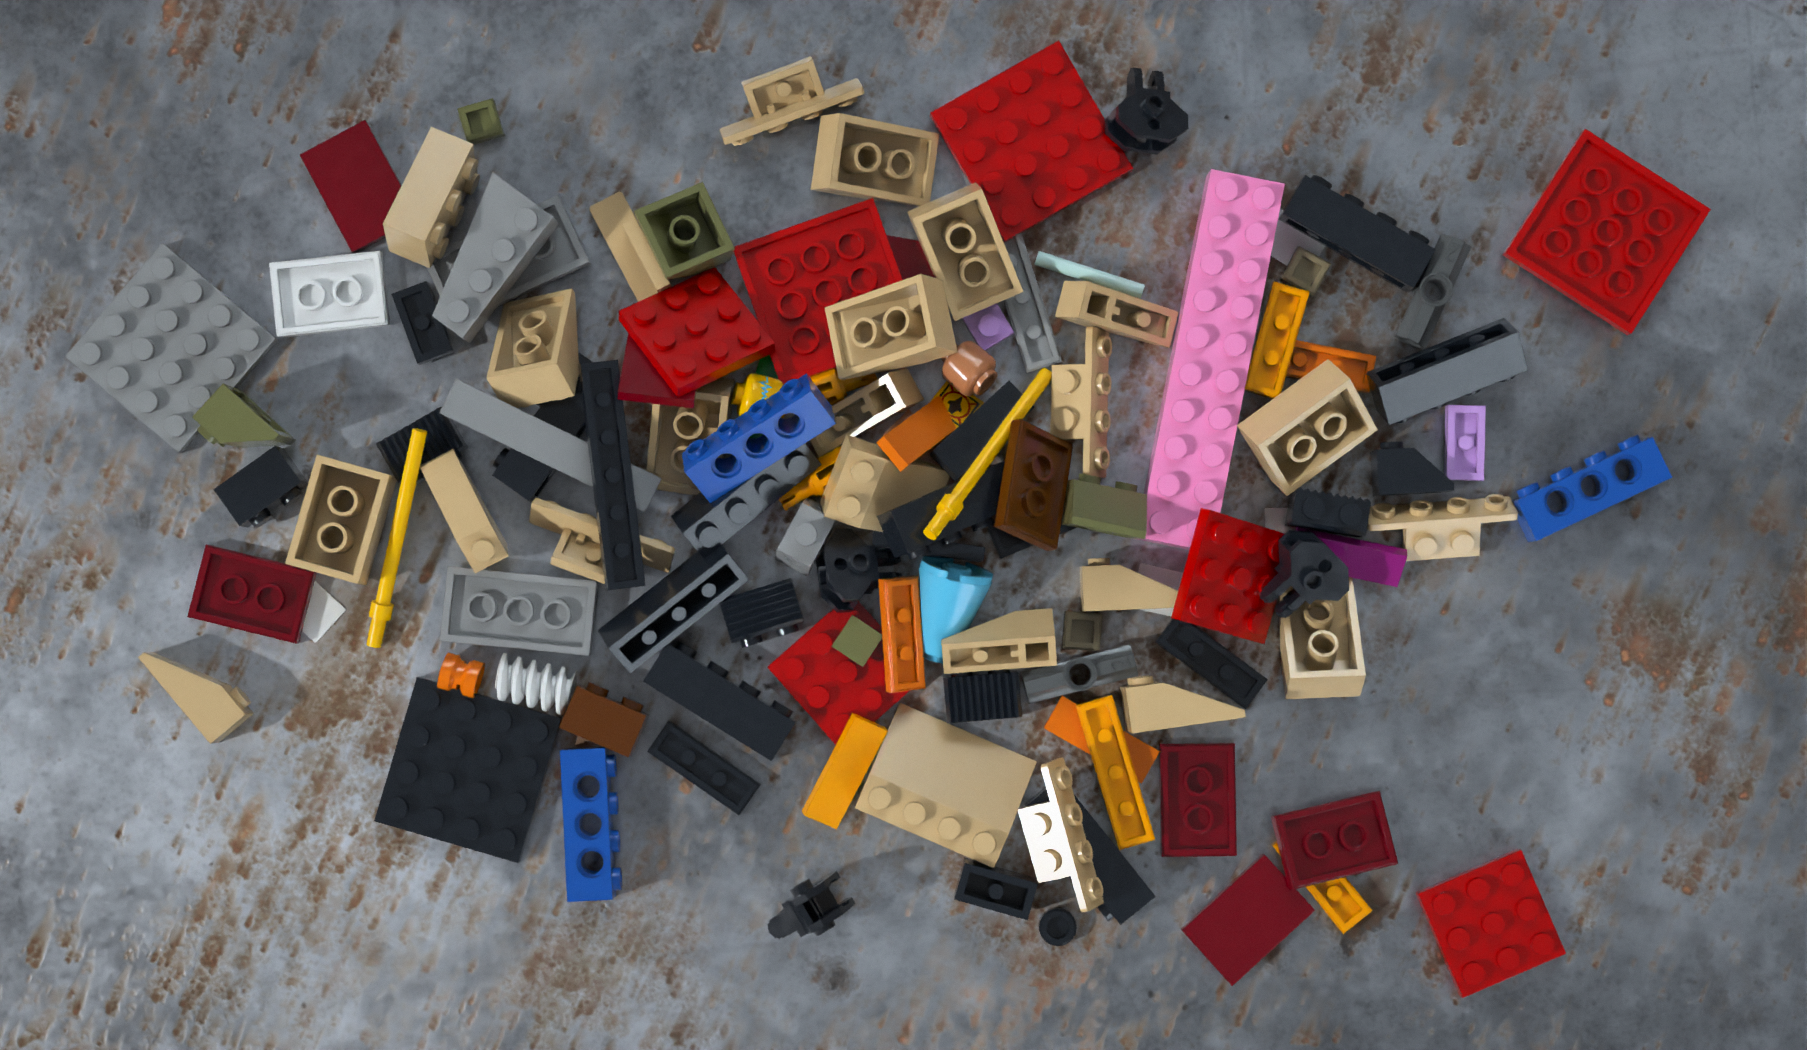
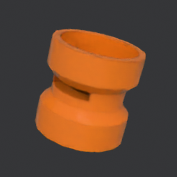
[437,652,485,698]

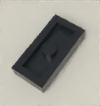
[391,281,455,365]

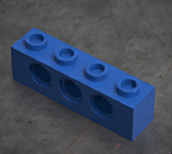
[682,373,836,503]
[1512,434,1672,542]
[560,747,622,902]

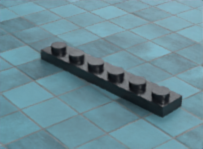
[578,360,646,591]

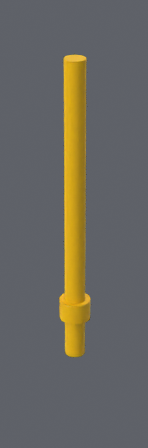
[923,368,1052,540]
[366,428,427,648]

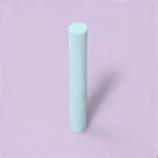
[1034,251,1145,299]

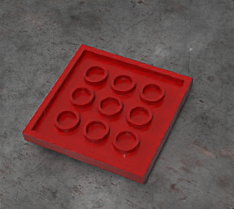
[930,40,1133,243]
[1502,129,1711,335]
[734,198,902,385]

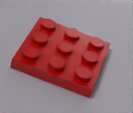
[619,267,775,398]
[1171,508,1285,645]
[767,602,910,745]
[1415,849,1566,998]

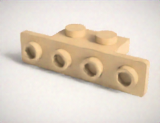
[719,56,865,146]
[589,192,672,302]
[1050,327,1112,478]
[1367,494,1518,561]
[529,498,675,590]
[1018,757,1104,913]

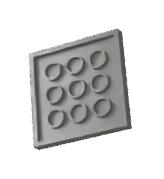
[65,243,278,453]

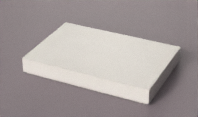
[269,251,390,338]

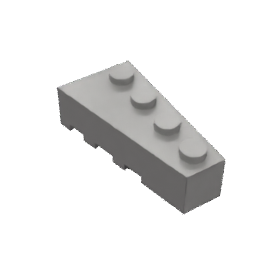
[432,172,559,344]

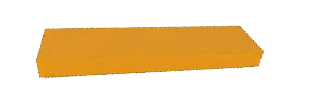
[1076,694,1155,850]

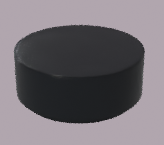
[1038,907,1077,946]

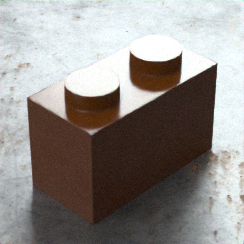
[559,682,650,757]

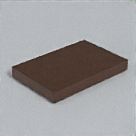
[994,419,1073,551]

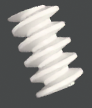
[495,653,578,715]

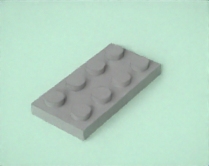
[427,195,591,307]
[439,566,598,656]

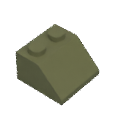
[634,182,735,280]
[192,383,296,448]
[1061,474,1147,539]

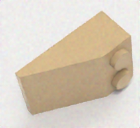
[811,113,939,206]
[907,182,1023,321]
[825,274,958,380]
[487,288,579,408]
[646,377,735,495]
[820,434,950,532]
[1278,577,1366,699]
[1119,675,1246,734]

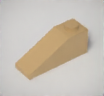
[1055,281,1179,348]
[810,367,924,457]
[420,448,509,573]
[1079,558,1178,612]
[941,608,1057,674]
[138,652,254,744]

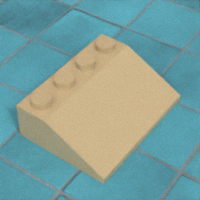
[855,702,1037,868]

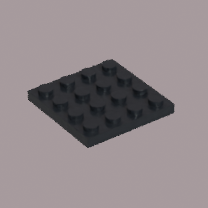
[374,677,562,863]

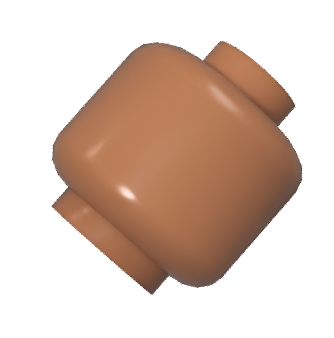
[941,341,997,396]

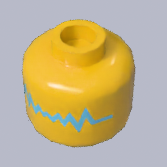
[731,373,785,418]

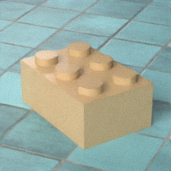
[383,127,480,268]
[1237,359,1378,496]
[285,455,397,585]

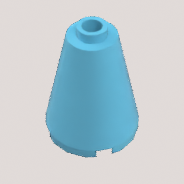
[919,555,993,663]

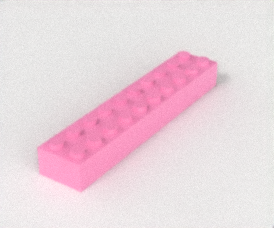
[1138,169,1285,550]

